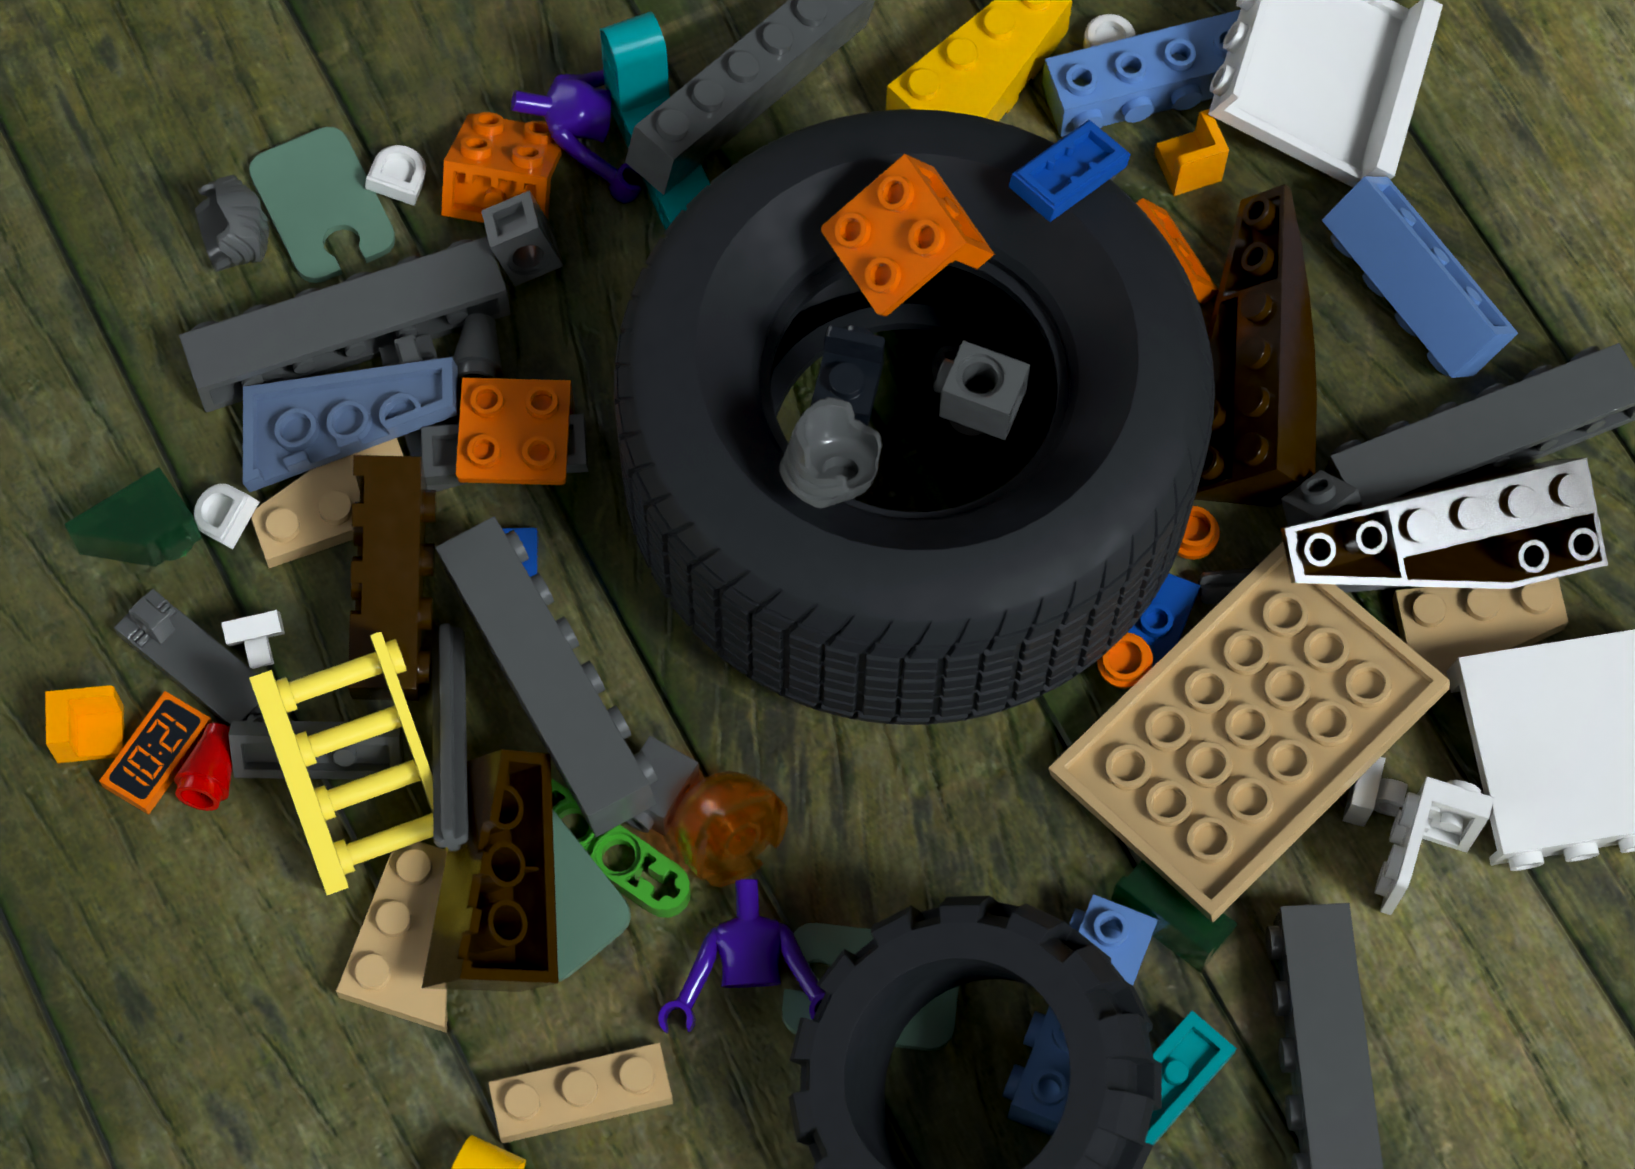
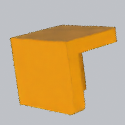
[1154,109,1229,196]
[45,685,125,763]

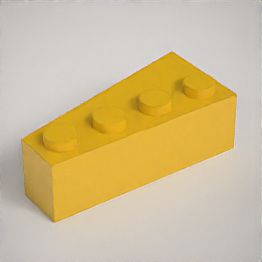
[886,0,1073,122]

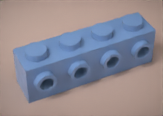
[1041,10,1240,137]
[1322,176,1518,378]
[1002,894,1158,1136]

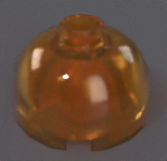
[672,770,789,887]

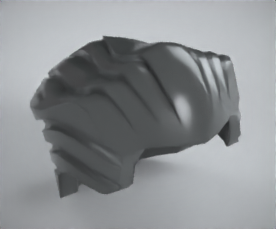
[195,175,269,272]
[779,397,882,508]

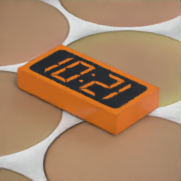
[99,691,213,815]

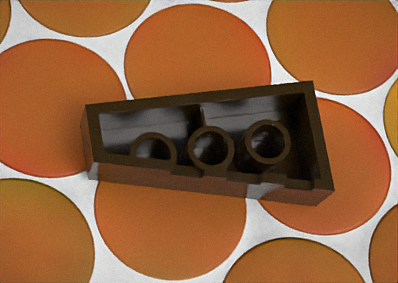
[348,455,437,701]
[422,749,559,992]

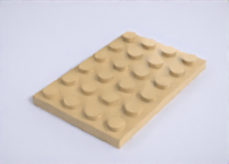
[1049,542,1450,923]

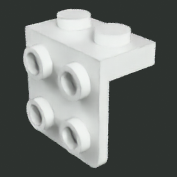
[1374,777,1494,915]

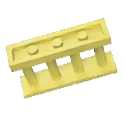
[249,632,448,895]

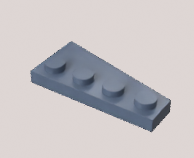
[243,357,459,492]

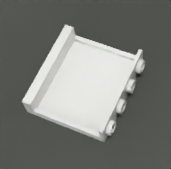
[1208,0,1443,187]
[1446,629,1635,871]

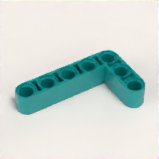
[600,11,711,230]

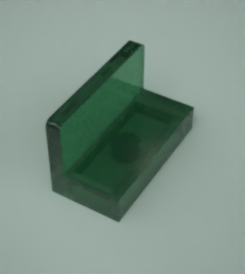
[1111,859,1237,973]

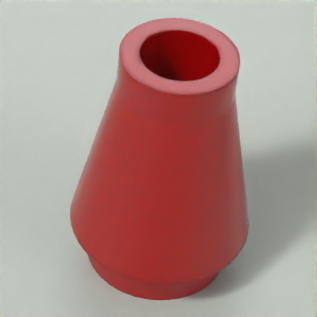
[174,723,232,811]

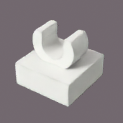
[221,610,285,669]
[1342,757,1408,827]

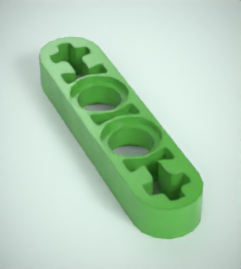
[551,778,691,918]

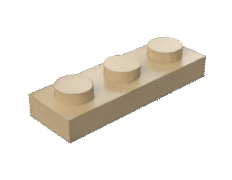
[488,1043,673,1144]

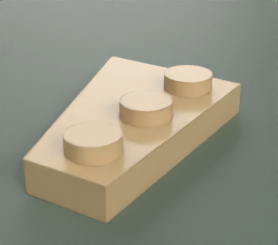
[251,438,404,568]
[1392,578,1569,678]
[336,842,448,1033]

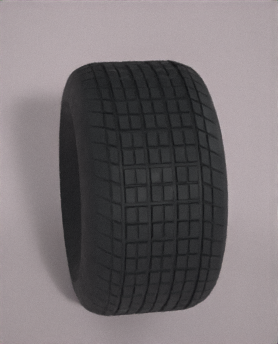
[614,109,1215,725]

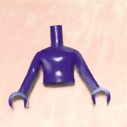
[511,69,641,203]
[658,879,826,1034]

